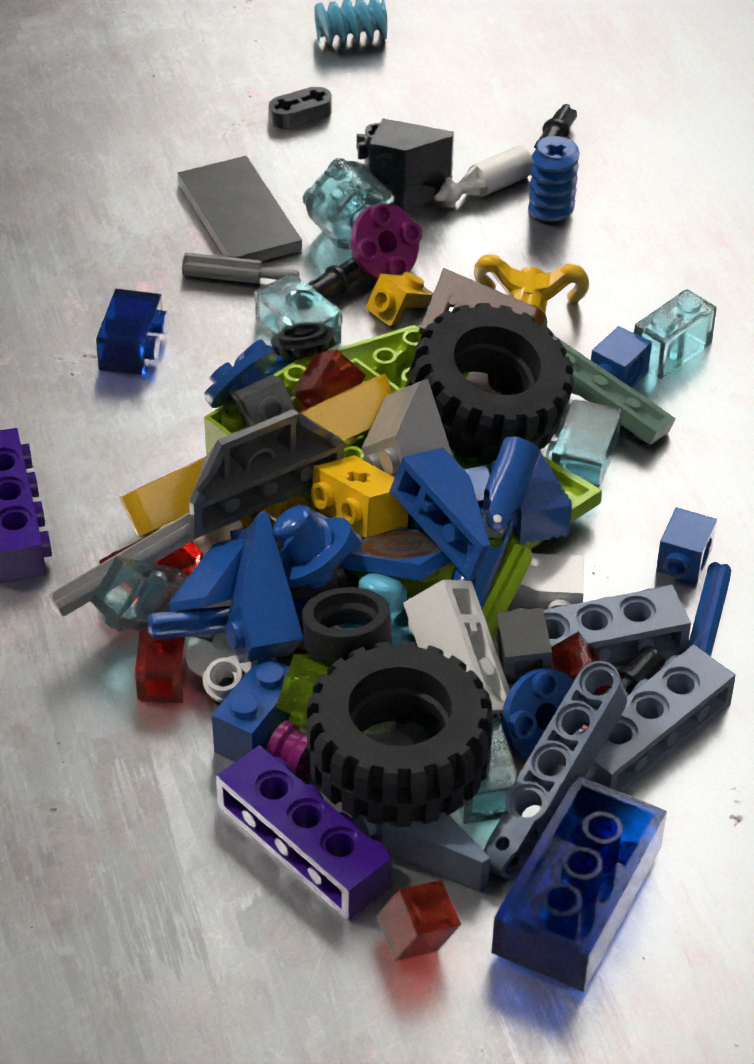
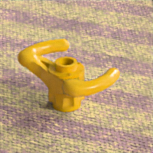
[473,254,590,315]

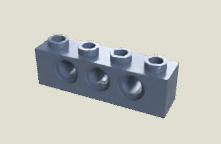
[544,585,691,677]
[573,644,736,804]

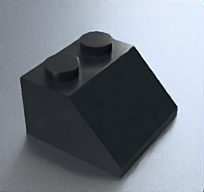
[369,118,455,211]

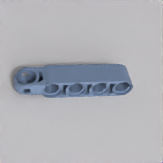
[484,661,627,878]

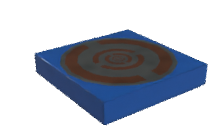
[341,527,452,581]

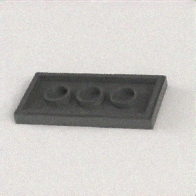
[178,155,302,261]

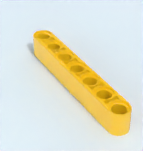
[119,373,394,537]

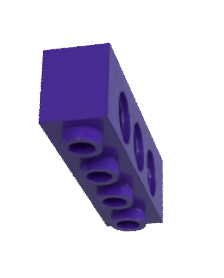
[0,428,52,583]
[216,745,392,921]

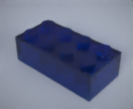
[491,775,667,993]

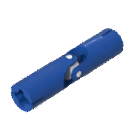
[450,437,541,610]

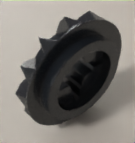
[271,322,336,360]

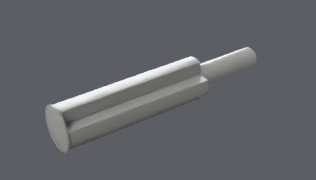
[182,252,300,284]

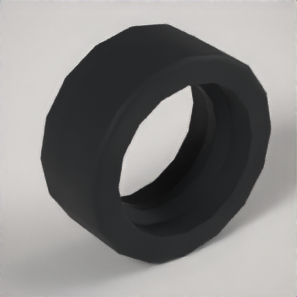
[302,587,392,665]

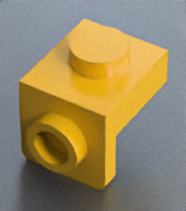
[366,272,433,326]

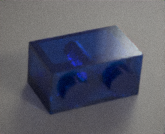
[96,288,169,376]

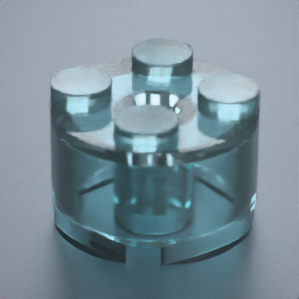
[302,158,394,250]

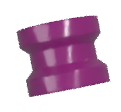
[266,720,310,779]

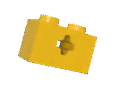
[311,455,409,538]

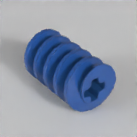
[528,136,580,221]

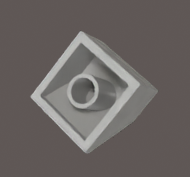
[362,379,453,477]

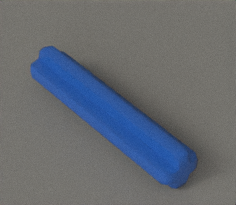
[687,561,732,656]

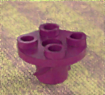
[350,203,422,280]

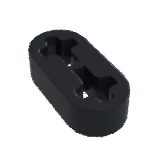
[268,86,332,129]

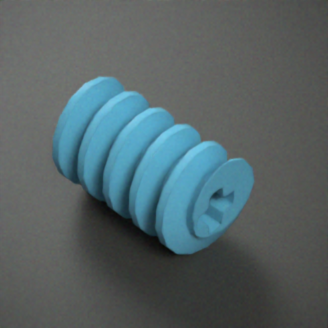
[314,0,388,46]

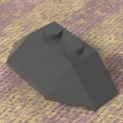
[189,409,345,539]

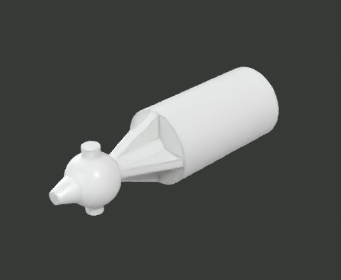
[434,145,533,207]

